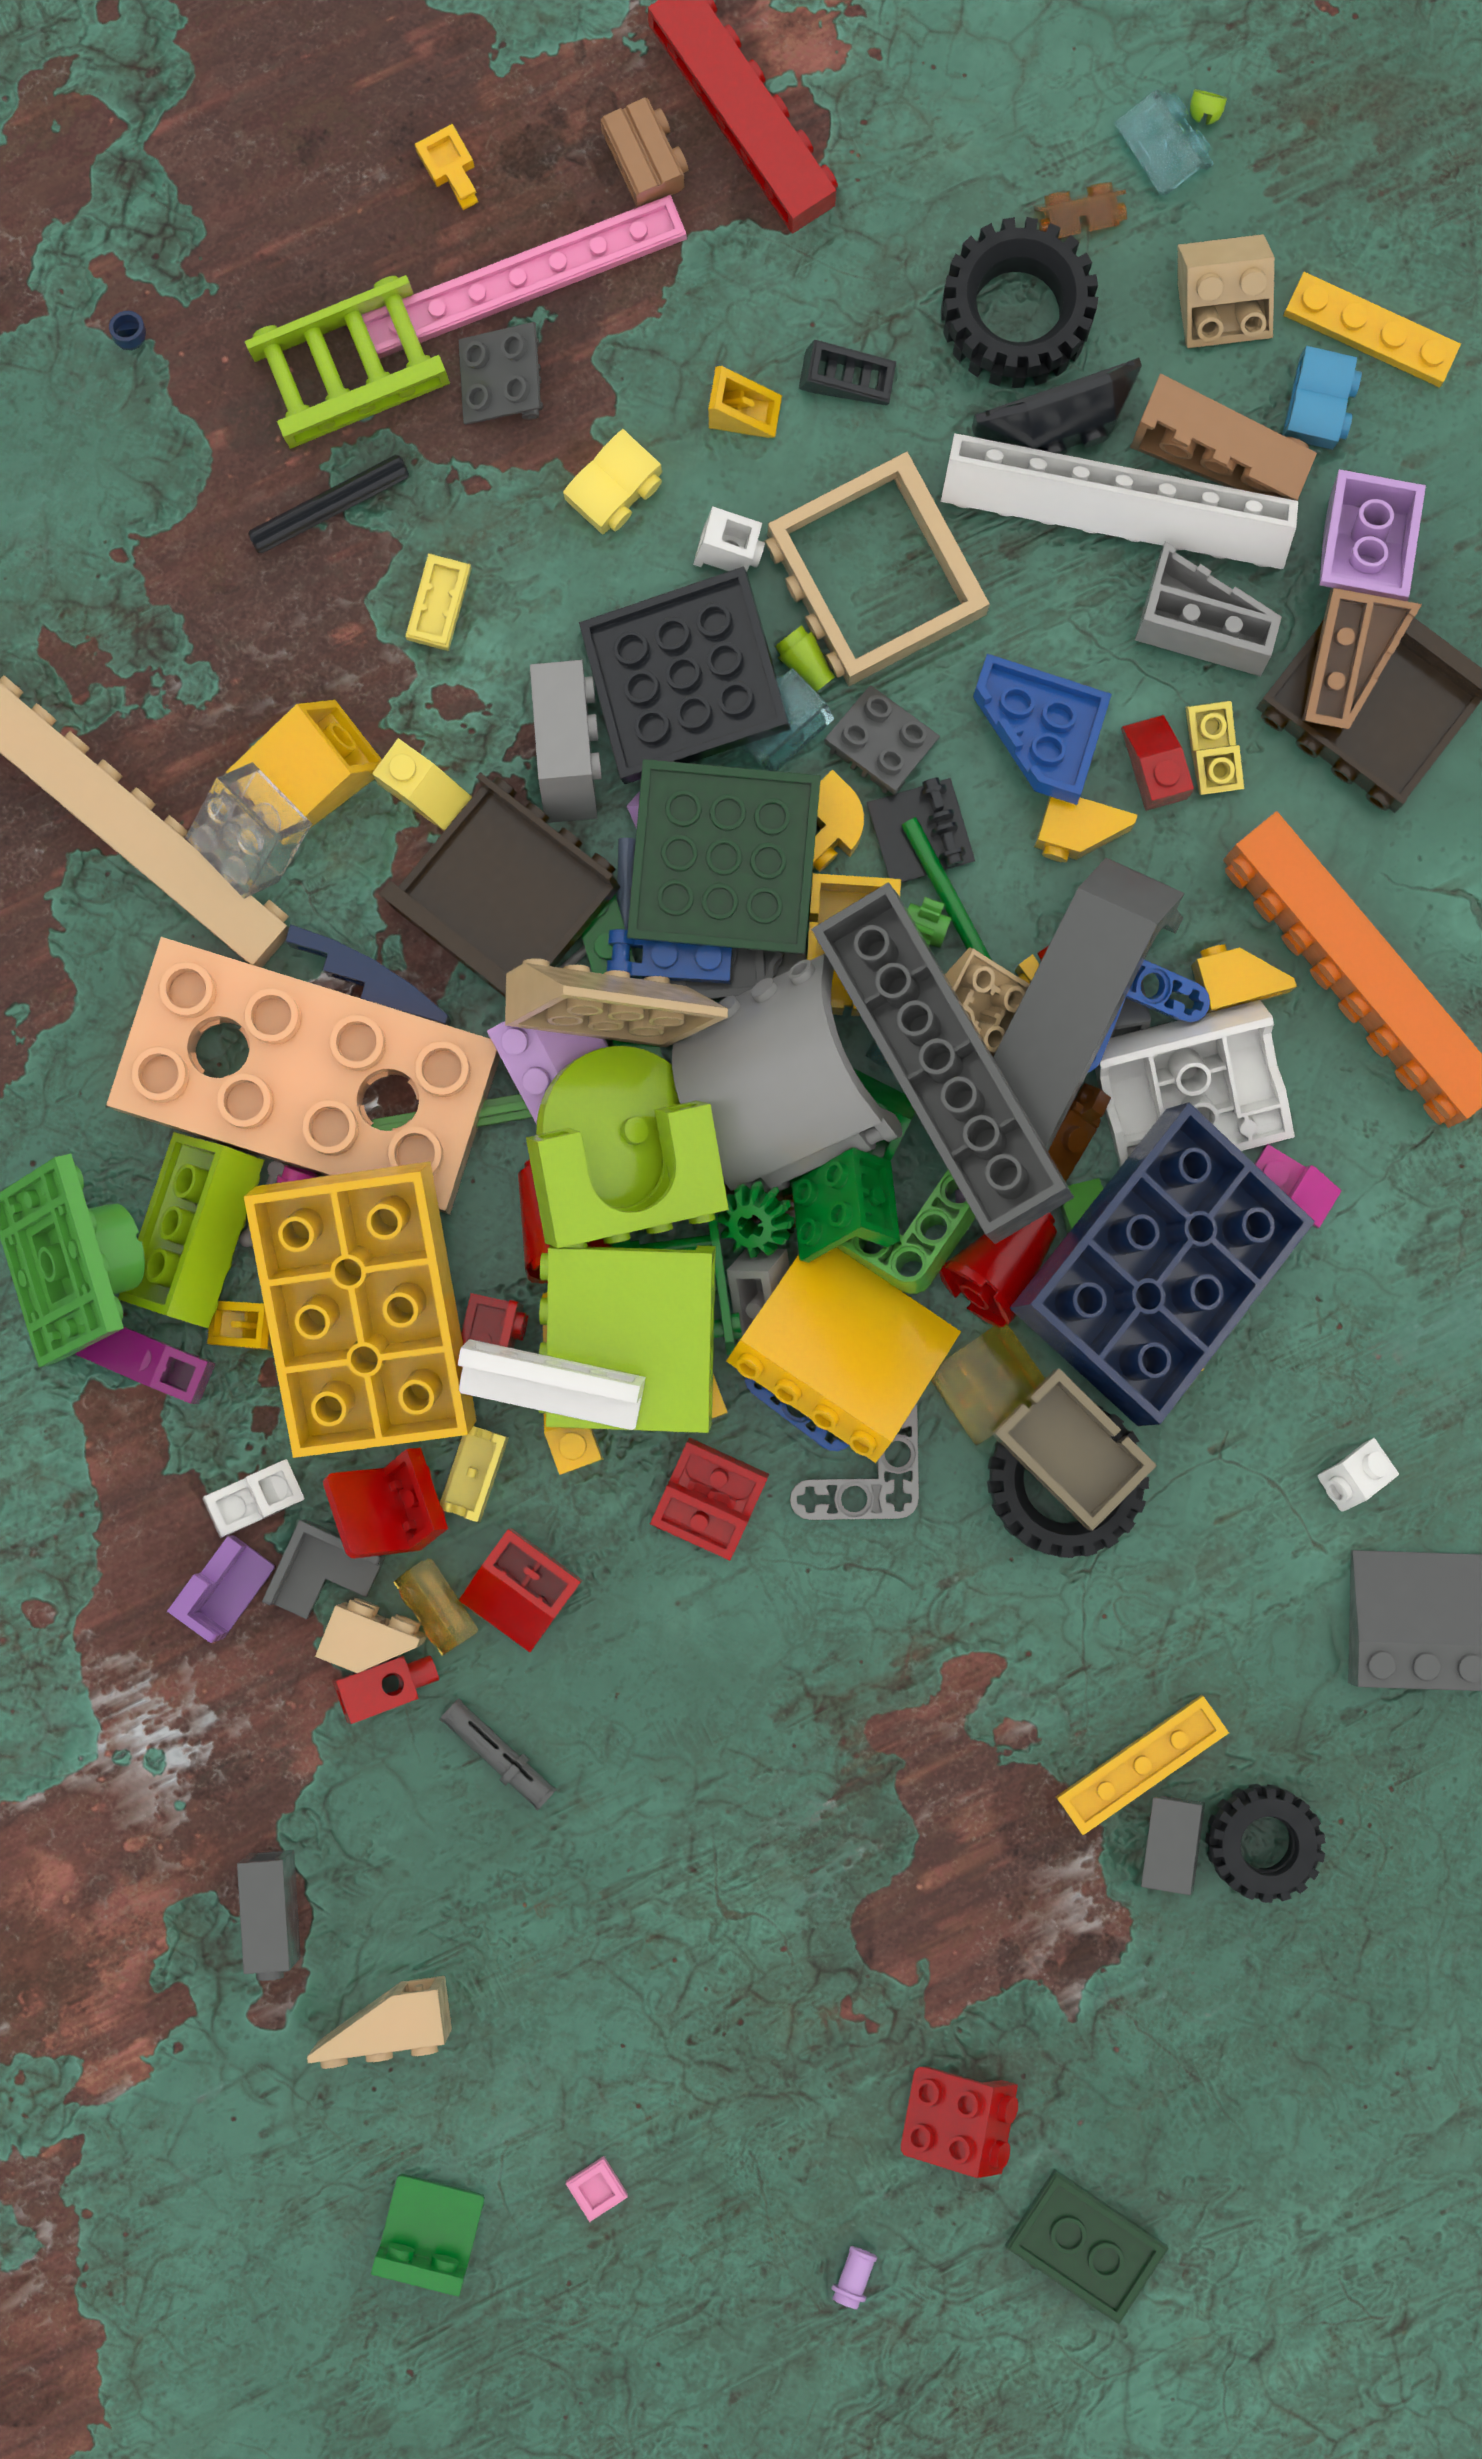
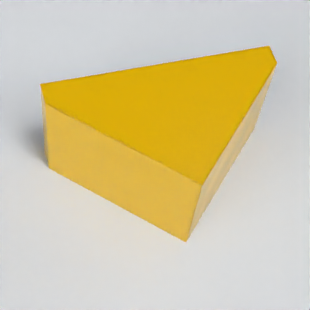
[708,366,782,438]
[207,1301,273,1351]

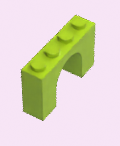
[526,1100,729,1249]

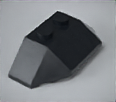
[972,357,1142,455]

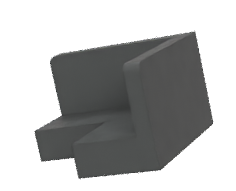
[262,1519,386,1619]

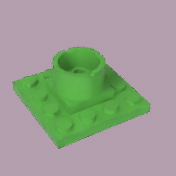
[0,1154,145,1367]

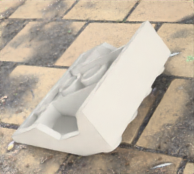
[1095,1000,1295,1167]

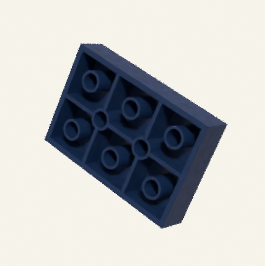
[1010,1102,1315,1426]

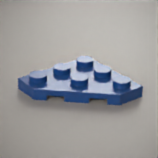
[973,654,1112,805]

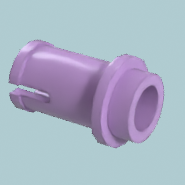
[832,2246,877,2309]

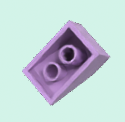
[1319,469,1426,601]

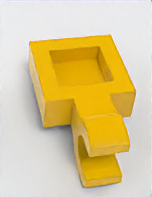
[415,124,478,210]

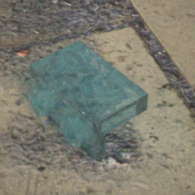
[1115,90,1214,196]

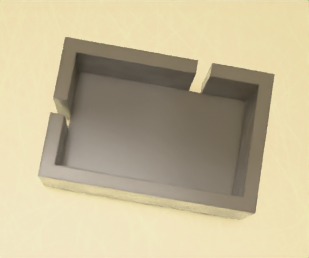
[991,1368,1157,1531]

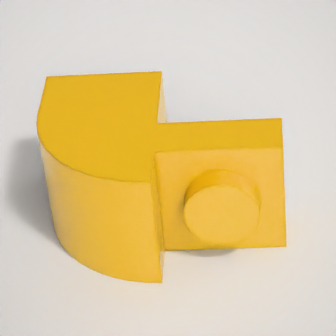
[813,770,864,872]

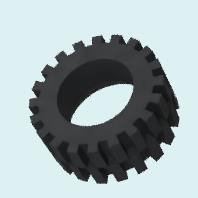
[941,217,1099,388]
[987,1405,1149,1558]

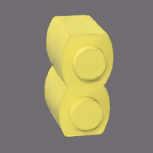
[563,429,662,535]

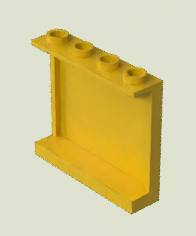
[726,1247,961,1463]

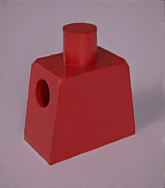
[332,1655,439,1724]

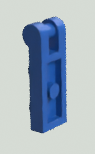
[606,929,732,984]

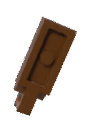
[1048,1083,1111,1182]

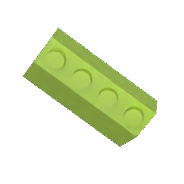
[118,1132,264,1329]

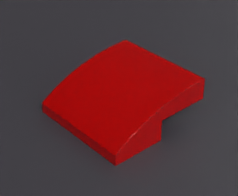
[650,1438,769,1561]

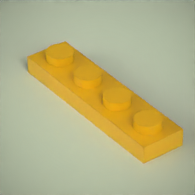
[1283,272,1461,388]
[1056,1695,1229,1835]

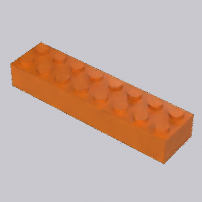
[1223,811,1482,1128]

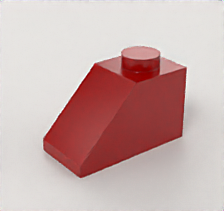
[1121,715,1194,811]

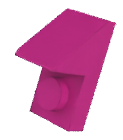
[1254,1144,1341,1229]

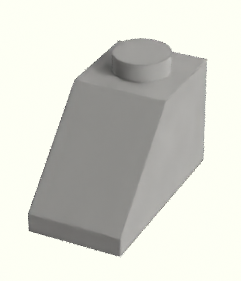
[727,1248,790,1342]

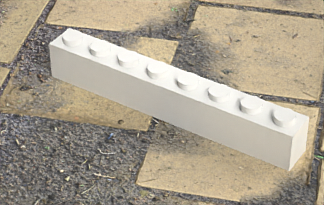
[941,433,1298,569]

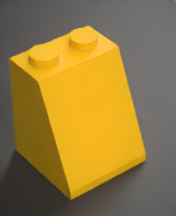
[226,700,382,841]

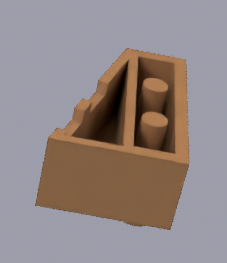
[1302,588,1422,729]

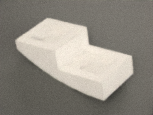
[203,1459,305,1538]

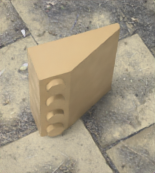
[505,959,728,1047]

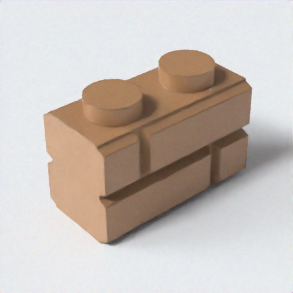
[600,97,689,208]

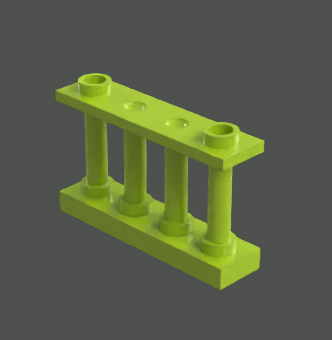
[245,275,450,449]

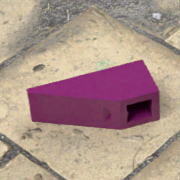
[75,1326,216,1404]

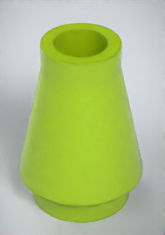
[774,625,835,693]

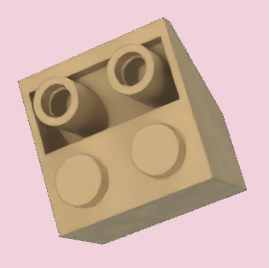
[1178,234,1275,348]
[315,1598,428,1673]

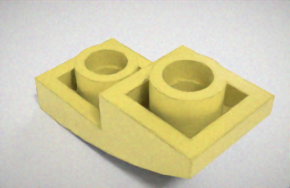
[1185,701,1244,795]

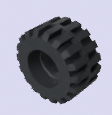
[1205,1784,1326,1903]

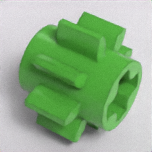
[908,897,952,948]

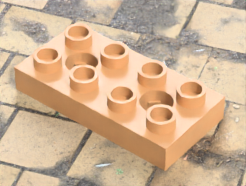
[106,937,500,1215]

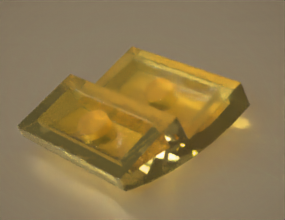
[931,1324,1045,1446]

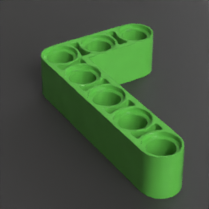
[837,1170,976,1294]

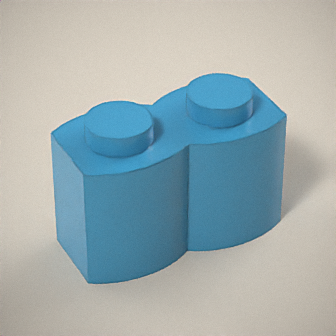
[1282,346,1362,450]

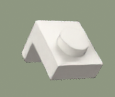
[1318,1438,1399,1511]

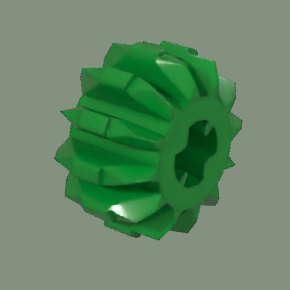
[717,1180,795,1258]

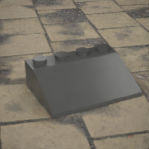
[1348,1550,1482,1691]

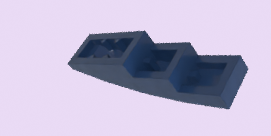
[286,924,451,1026]

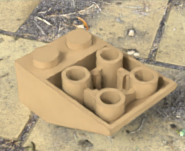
[884,947,1030,1060]
[307,1976,452,2069]

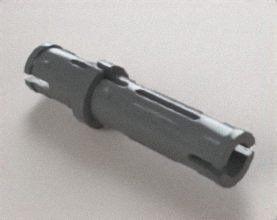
[439,1698,557,1811]

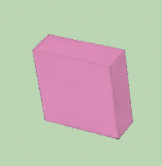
[566,2156,628,2222]

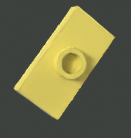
[405,553,472,651]

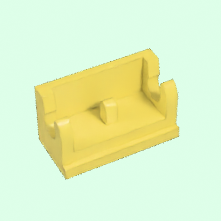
[440,1426,509,1522]

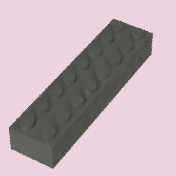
[811,882,1074,1244]

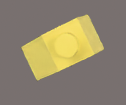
[372,738,472,831]

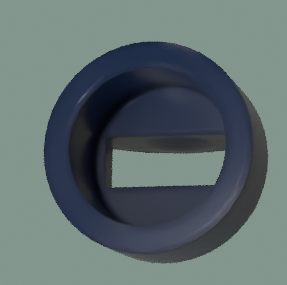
[109,311,146,351]

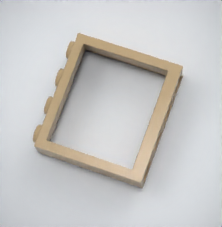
[764,452,990,687]

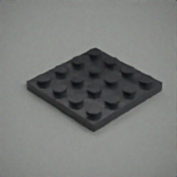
[579,566,791,785]

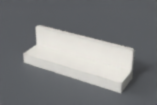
[458,1339,646,1430]

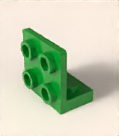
[792,1147,900,1263]
[371,2174,485,2297]

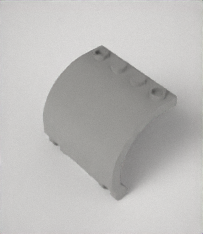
[672,954,902,1192]

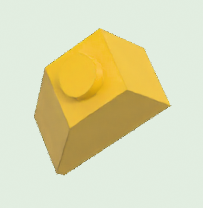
[1034,797,1138,862]
[1191,944,1297,1013]

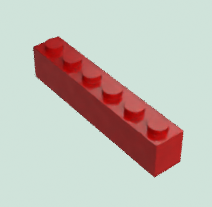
[648,0,838,234]

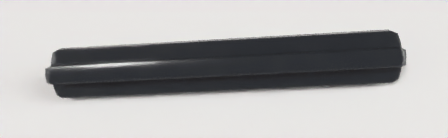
[248,455,409,553]

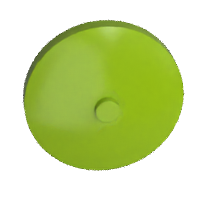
[536,1046,680,1207]

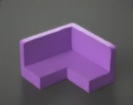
[167,1535,275,1643]

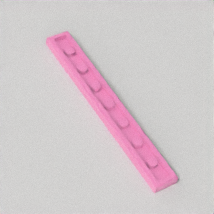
[362,195,687,359]

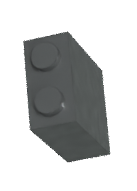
[237,1850,301,1981]

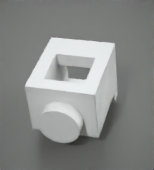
[693,506,765,571]

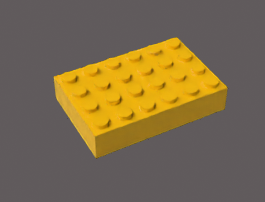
[244,1161,477,1458]

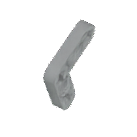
[790,1405,919,1520]

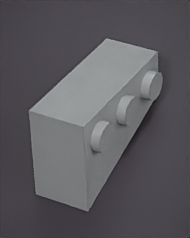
[1135,541,1282,677]
[530,660,602,823]

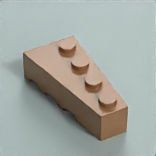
[1130,373,1317,501]

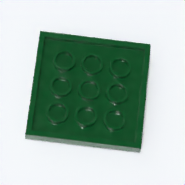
[627,759,821,955]

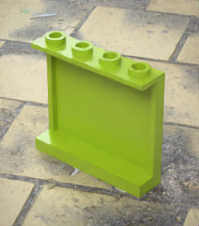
[539,1246,716,1433]

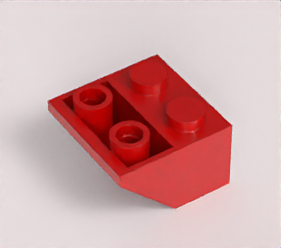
[459,1528,583,1652]

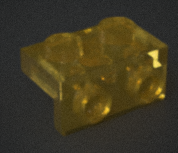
[393,1559,478,1656]

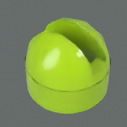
[1190,89,1227,125]

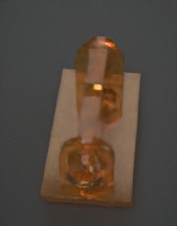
[1034,182,1127,238]

